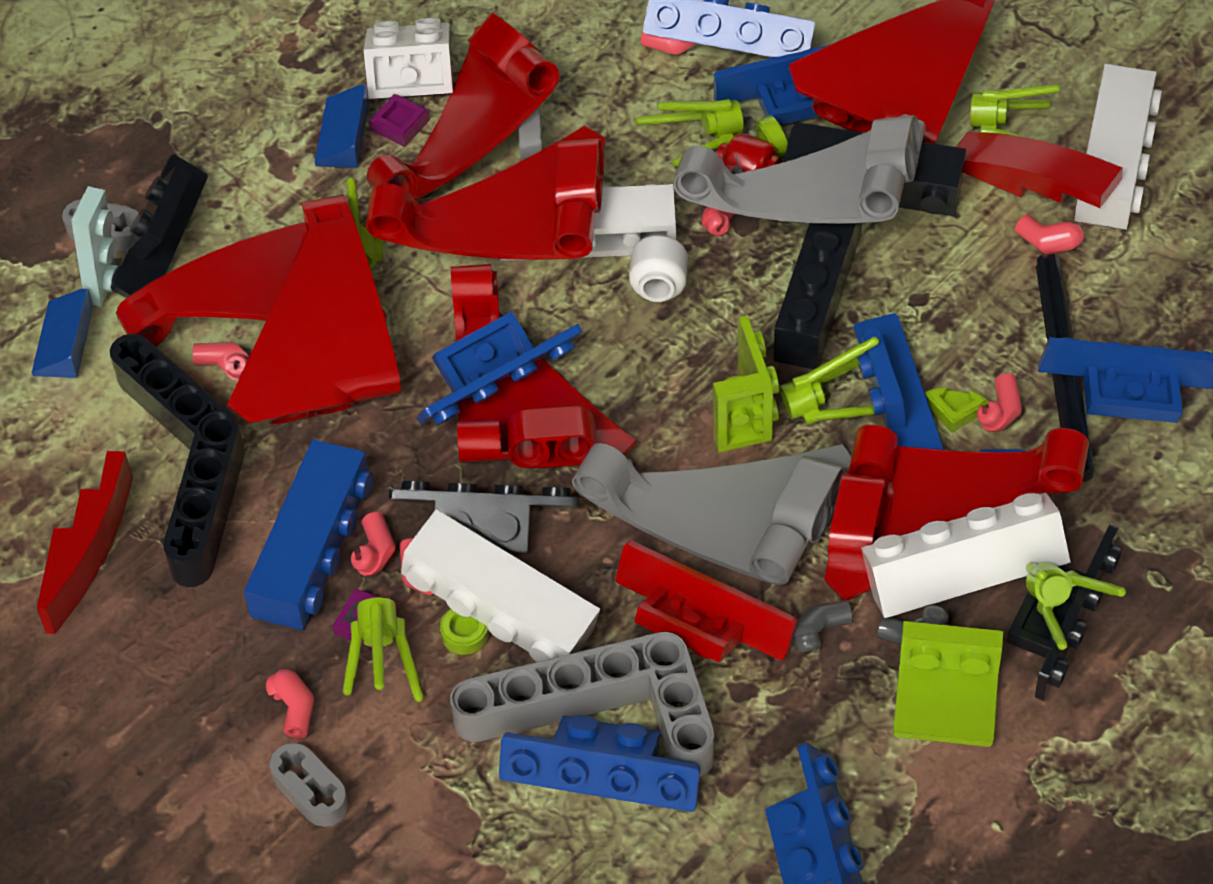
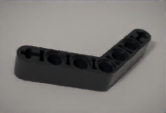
[110,334,245,587]

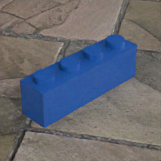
[244,439,373,631]

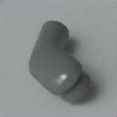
[793,600,852,652]
[877,605,949,645]

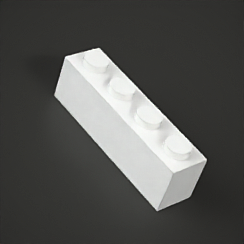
[1074,64,1162,230]
[500,184,676,262]
[861,492,1071,618]
[401,509,600,662]

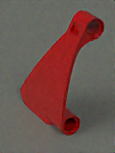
[788,0,995,144]
[366,12,560,200]
[366,125,606,260]
[226,194,401,425]
[116,222,387,347]
[451,264,636,469]
[824,425,1089,601]

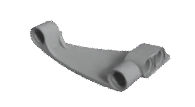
[674,114,925,223]
[572,443,851,585]

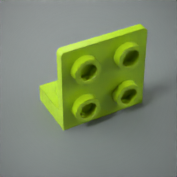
[713,315,779,453]
[893,621,1004,747]

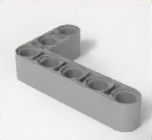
[450,632,714,777]

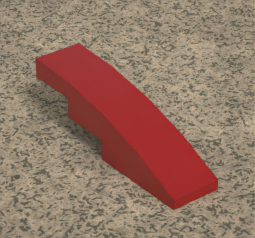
[956,131,1123,208]
[37,451,133,634]

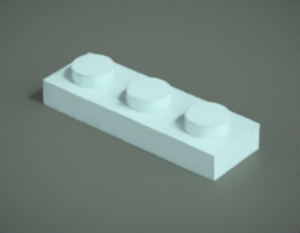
[71,186,119,307]

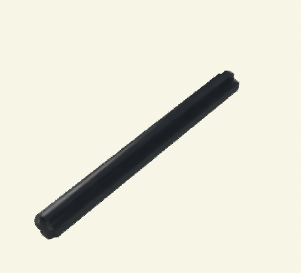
[1036,253,1094,482]

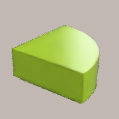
[925,387,989,433]

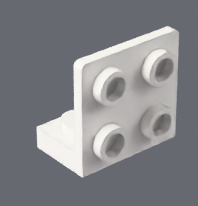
[364,18,453,99]

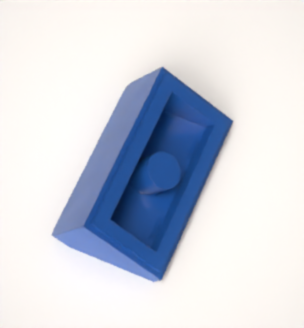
[315,85,369,168]
[32,289,93,378]

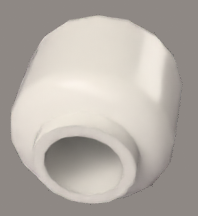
[629,235,688,302]

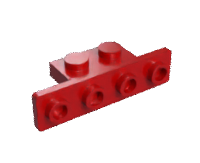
[615,540,798,663]

